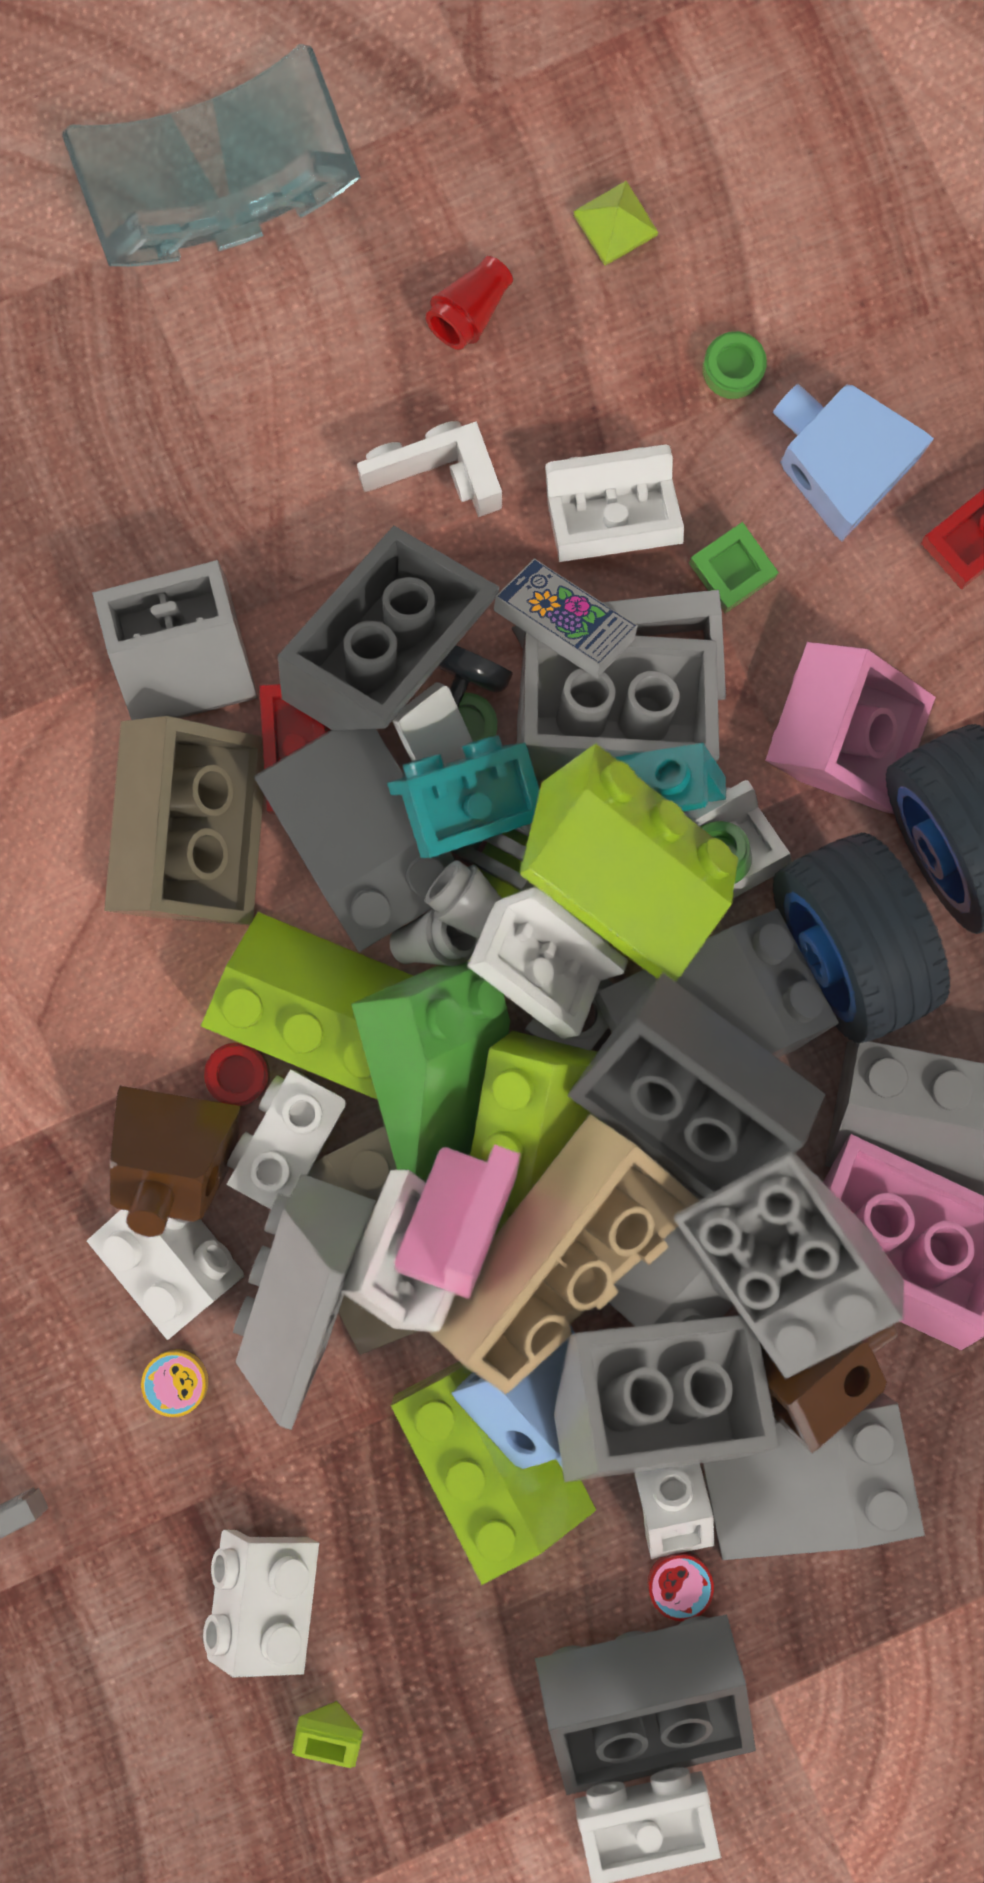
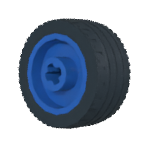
[885,724,984,934]
[773,832,950,1044]

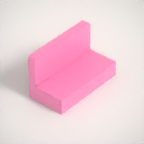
[394,1144,520,1299]

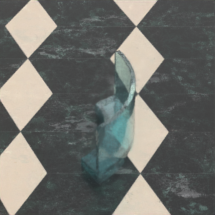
[62,44,361,267]

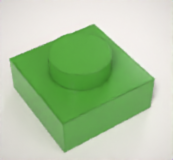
[689,522,779,614]

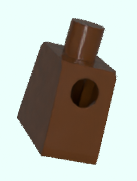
[110,1086,240,1237]
[759,1325,898,1454]

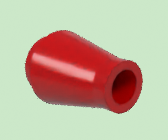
[425,256,513,350]

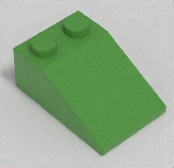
[351,962,510,1183]

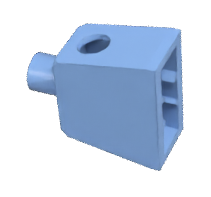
[773,384,934,541]
[451,1324,575,1469]

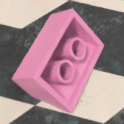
[823,1134,984,1350]

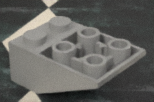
[674,1151,904,1378]

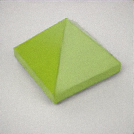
[573,181,658,266]
[292,1701,363,1769]

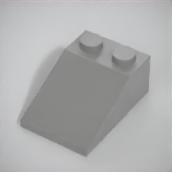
[703,1393,925,1560]

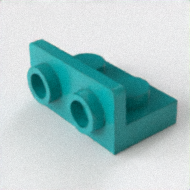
[387,735,540,858]
[614,743,726,811]

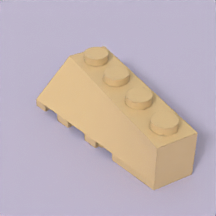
[428,1114,700,1394]

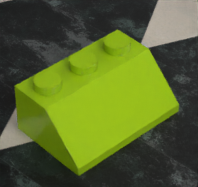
[520,743,738,982]
[201,912,413,1100]
[470,1031,608,1238]
[391,1361,596,1585]

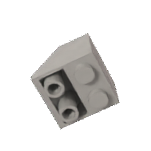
[92,560,258,720]

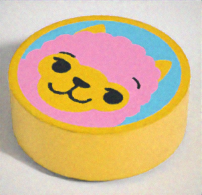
[141,1349,208,1417]

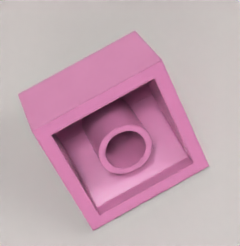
[765,642,935,814]

